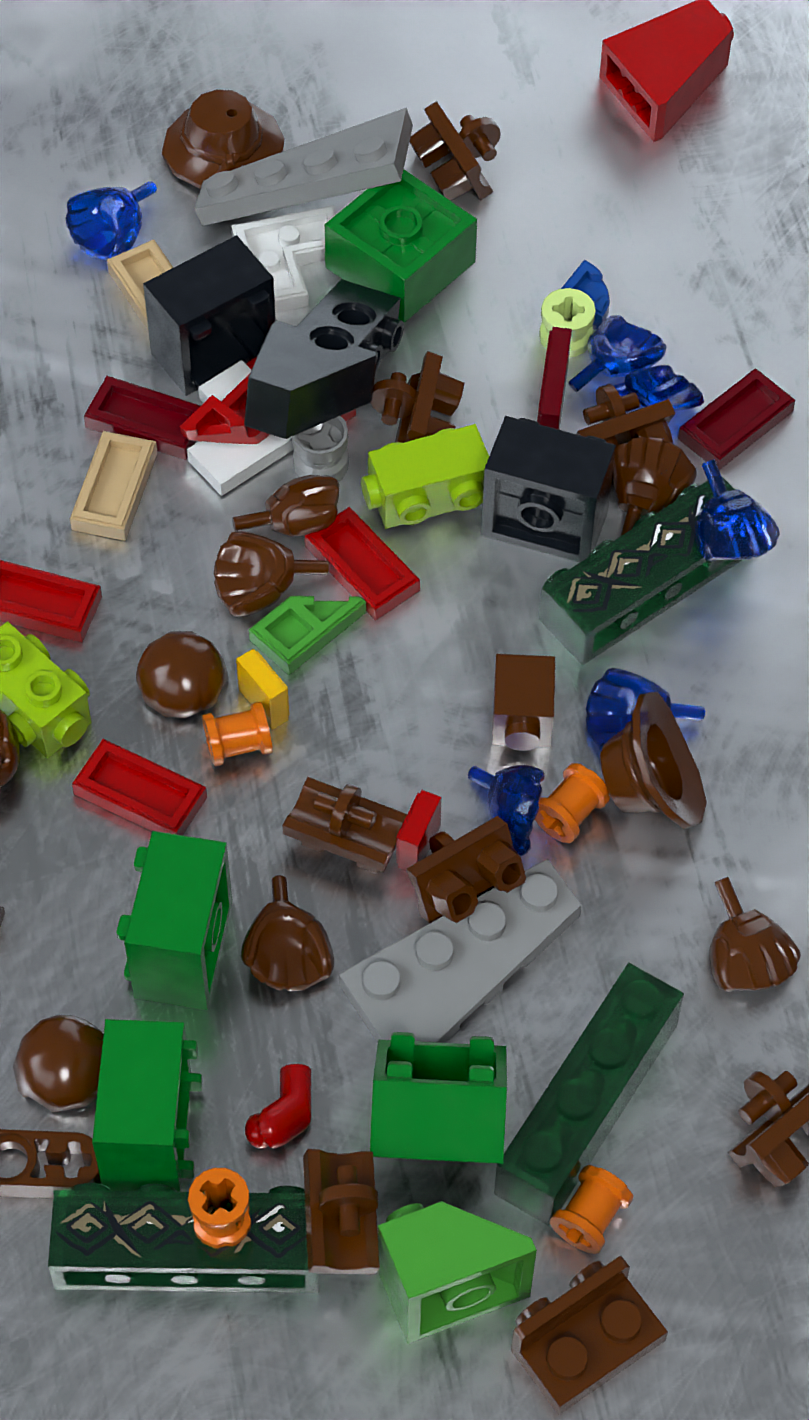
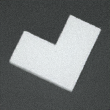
[231,205,337,313]
[187,360,294,496]

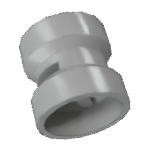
[292,416,349,482]

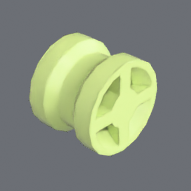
[539,288,596,357]

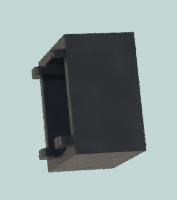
[143,235,276,396]
[481,416,616,565]

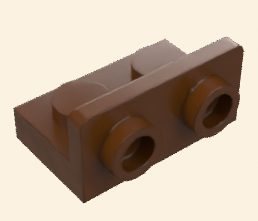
[511,1256,668,1415]

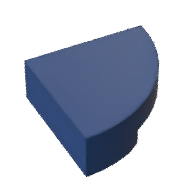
[561,259,610,329]

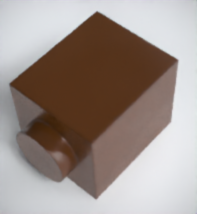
[492,654,555,751]

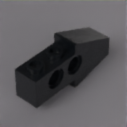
[244,279,404,439]

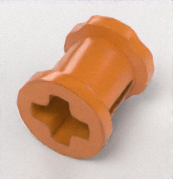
[202,702,273,767]
[531,763,610,844]
[550,1165,633,1254]
[188,1168,251,1248]

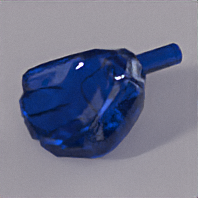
[65,181,157,261]
[568,315,667,392]
[613,365,705,411]
[695,459,780,562]
[585,668,705,753]
[468,765,545,857]

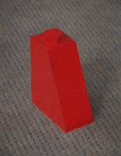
[599,0,734,142]

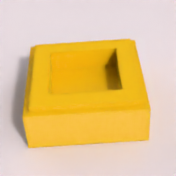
[236,649,289,730]

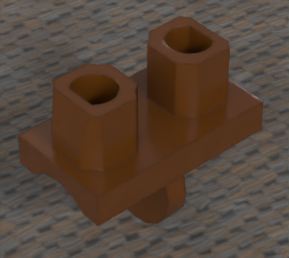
[409,101,501,201]
[370,351,465,443]
[576,384,675,478]
[282,777,407,874]
[406,816,526,924]
[727,1071,809,1187]
[303,1149,380,1275]

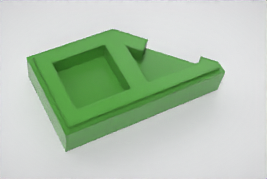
[249,596,366,675]

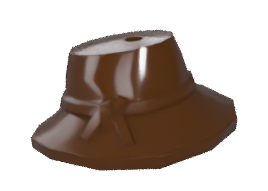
[162,89,285,189]
[600,692,707,829]

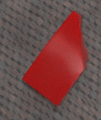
[179,374,270,444]

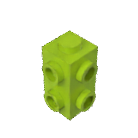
[361,424,489,529]
[0,621,92,759]

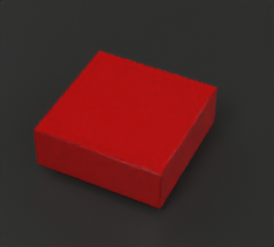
[396,790,442,871]

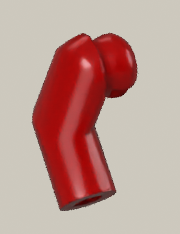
[245,1064,311,1149]

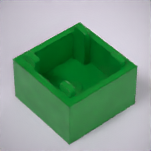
[324,169,477,323]
[116,831,232,1010]
[92,1019,203,1196]
[370,1032,507,1164]

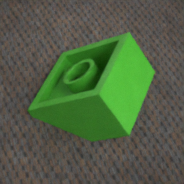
[378,1201,537,1344]

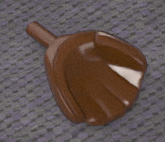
[613,437,697,547]
[232,475,340,537]
[213,531,329,617]
[241,875,334,991]
[709,877,801,992]

